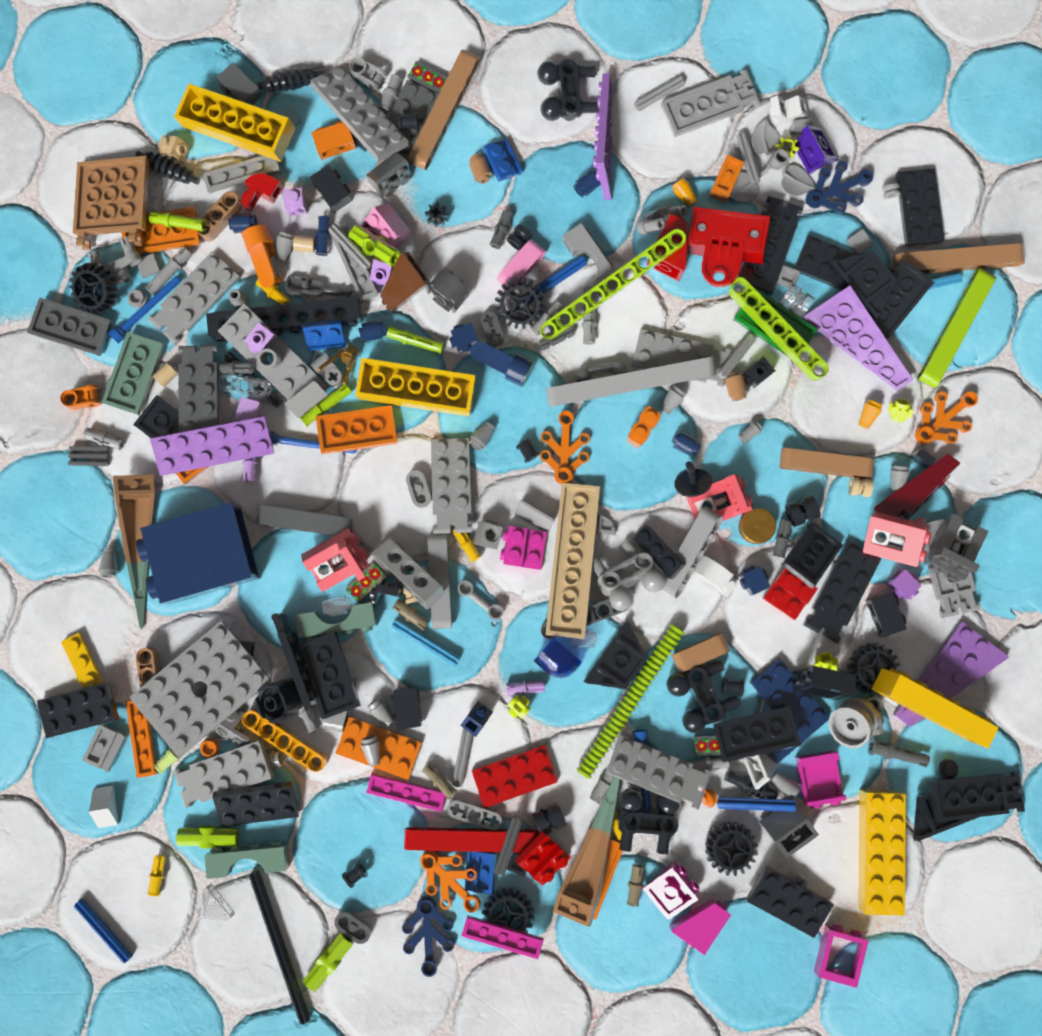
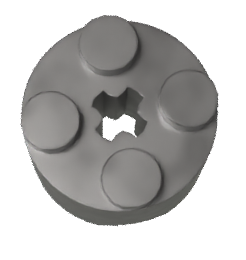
[426,268,469,313]

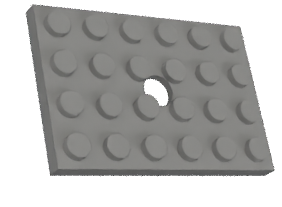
[129,621,272,758]

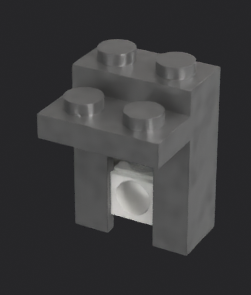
[924,514,989,582]

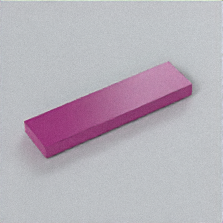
[366,773,446,812]
[461,915,544,959]

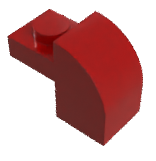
[241,173,283,212]

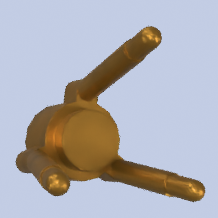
[318,345,359,385]

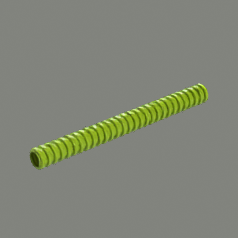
[577,624,685,779]

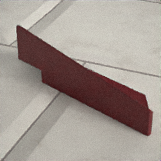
[874,454,960,520]

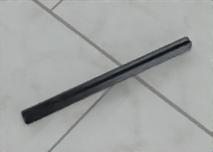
[248,870,310,1025]

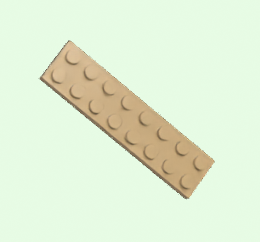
[546,483,600,639]

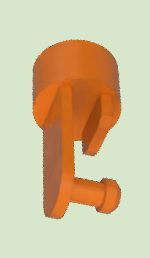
[241,224,282,288]

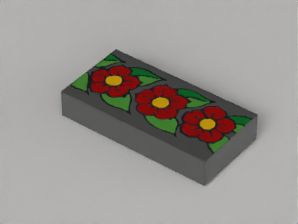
[407,61,447,94]
[693,735,721,756]

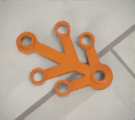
[915,391,978,445]
[540,411,590,485]
[420,851,481,913]

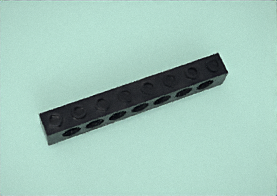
[206,296,362,342]

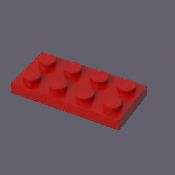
[472,744,558,808]

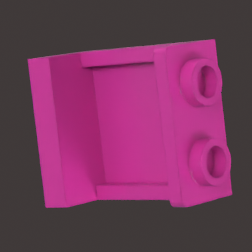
[795,750,847,809]

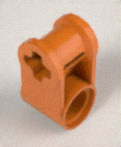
[60,385,102,410]

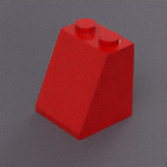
[646,214,688,282]

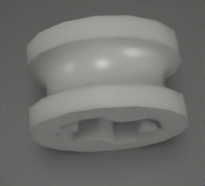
[882,183,901,199]

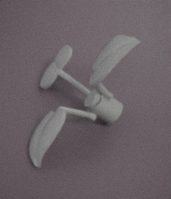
[730,119,815,203]

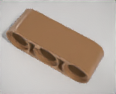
[196,191,243,242]
[672,633,730,673]
[136,647,161,688]

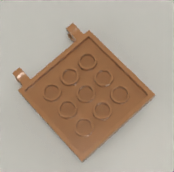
[73,156,149,250]

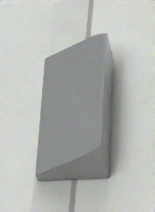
[285,380,328,418]
[515,500,555,532]

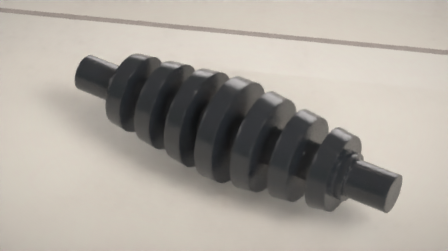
[256,67,325,92]
[135,150,201,185]

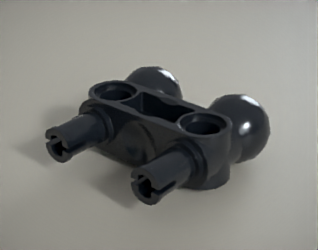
[537,59,599,121]
[666,660,741,733]
[617,788,681,855]

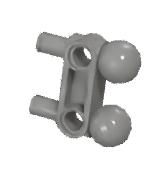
[592,540,666,611]

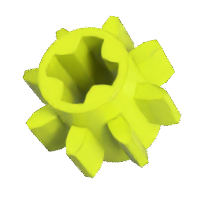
[775,135,799,159]
[888,398,914,422]
[814,652,838,671]
[507,695,531,719]

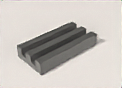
[68,446,109,467]

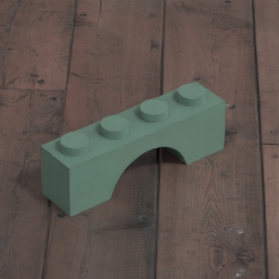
[295,602,378,641]
[205,841,289,879]

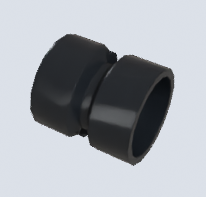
[785,494,821,527]
[532,801,567,834]

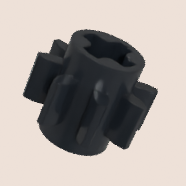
[425,202,449,228]

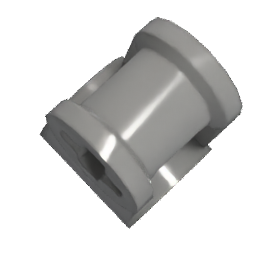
[350,57,387,92]
[310,352,344,389]

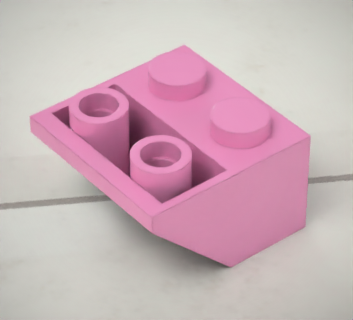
[361,203,411,248]

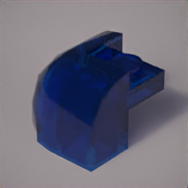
[533,637,583,679]

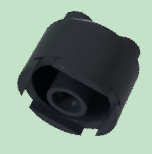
[255,679,303,723]

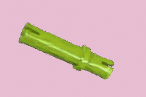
[149,211,207,232]
[386,326,444,354]
[299,384,352,427]

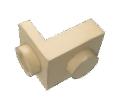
[156,135,190,162]

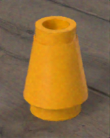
[672,178,697,207]
[858,400,882,429]

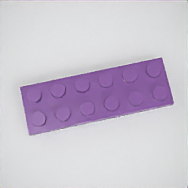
[150,415,275,476]

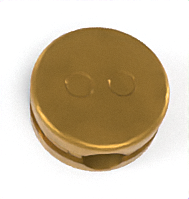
[738,508,776,544]

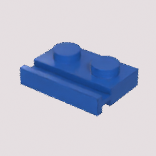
[482,139,523,182]
[303,320,346,351]
[465,852,497,895]

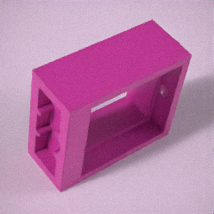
[814,924,869,988]

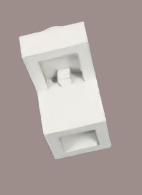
[770,95,808,126]
[694,555,738,597]

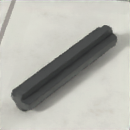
[495,816,523,875]

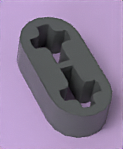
[481,311,504,347]

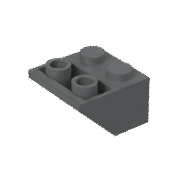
[366,153,411,198]
[759,799,819,858]

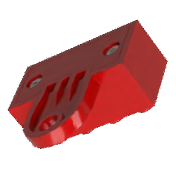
[687,207,770,287]

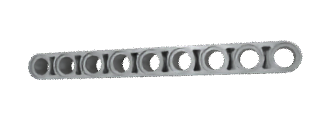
[546,356,716,407]

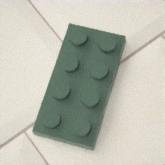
[101,332,165,416]

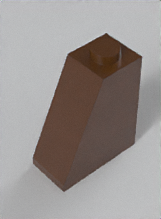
[380,252,430,311]

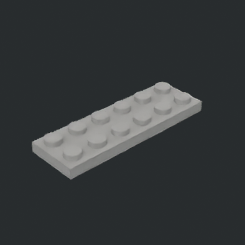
[310,66,409,162]

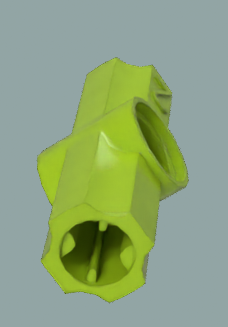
[349,224,400,266]
[176,825,239,849]
[303,933,354,992]

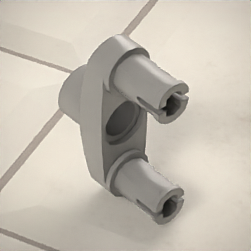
[637,205,687,235]
[87,236,142,284]

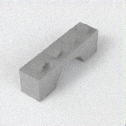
[562,223,618,299]

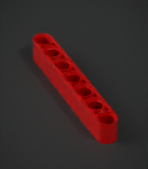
[404,827,540,853]

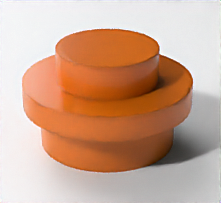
[200,738,220,758]
[702,788,718,808]

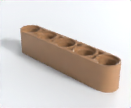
[779,448,874,479]

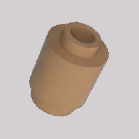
[469,154,492,184]
[725,372,748,401]

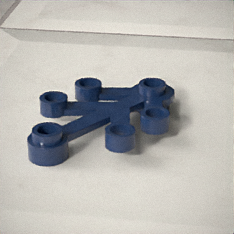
[805,161,873,214]
[402,896,455,977]

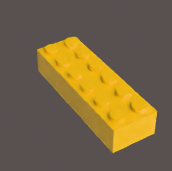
[174,83,296,162]
[355,358,476,417]
[872,668,999,749]
[858,789,906,916]

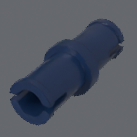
[315,216,331,256]

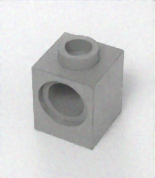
[473,519,503,550]

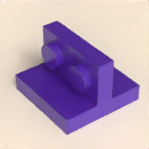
[793,125,838,174]

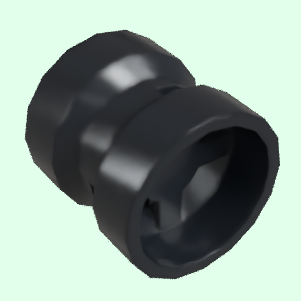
[506,224,532,251]

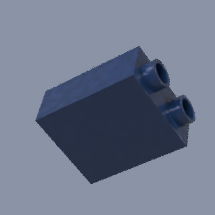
[136,502,260,604]

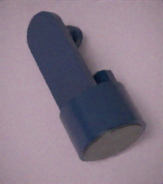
[470,342,534,387]

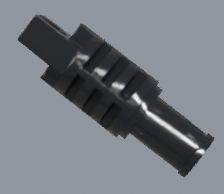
[724,769,778,799]

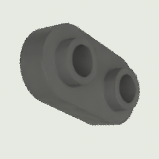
[334,910,371,944]

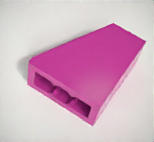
[669,899,731,955]

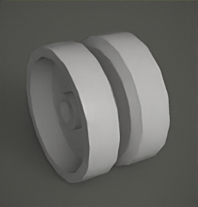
[828,698,881,748]

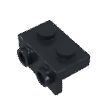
[370,582,403,604]

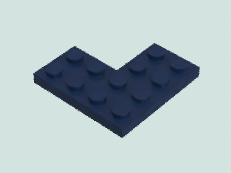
[749,658,830,764]

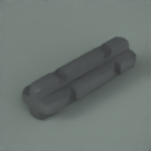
[539,327,575,350]

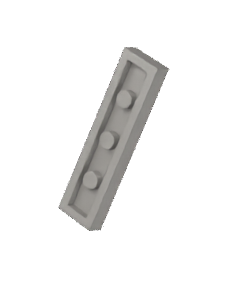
[203,156,281,194]
[331,226,378,303]

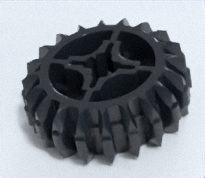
[69,262,120,315]
[495,277,546,329]
[847,643,901,695]
[705,821,758,876]
[481,887,535,933]

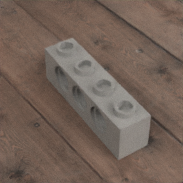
[372,538,444,610]

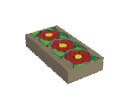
[345,563,387,603]

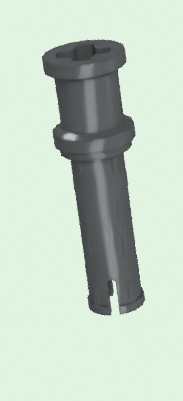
[868,737,930,767]

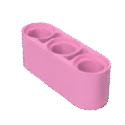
[496,239,546,287]

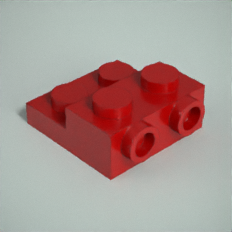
[762,567,818,620]
[515,832,571,886]

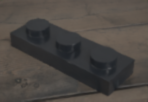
[633,525,685,579]

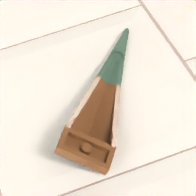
[113,474,155,630]
[553,777,621,927]

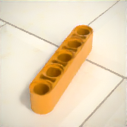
[242,709,328,772]

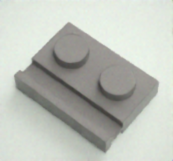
[82,724,127,772]

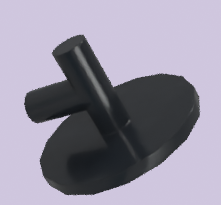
[674,461,712,497]

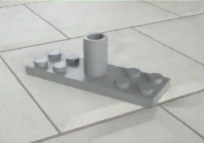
[218,304,328,400]

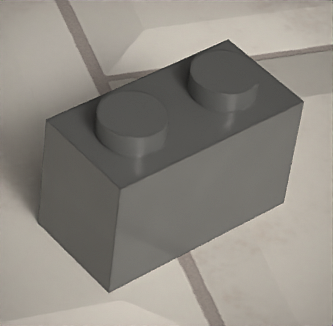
[216,62,262,105]

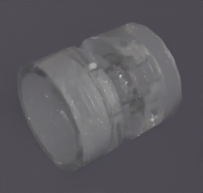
[779,283,815,318]

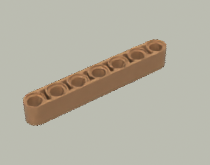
[408,49,480,170]
[893,243,1025,274]

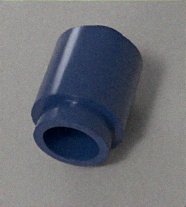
[573,170,601,198]
[228,213,257,234]
[358,320,387,342]
[671,431,701,456]

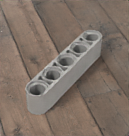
[662,507,723,598]
[428,534,452,629]

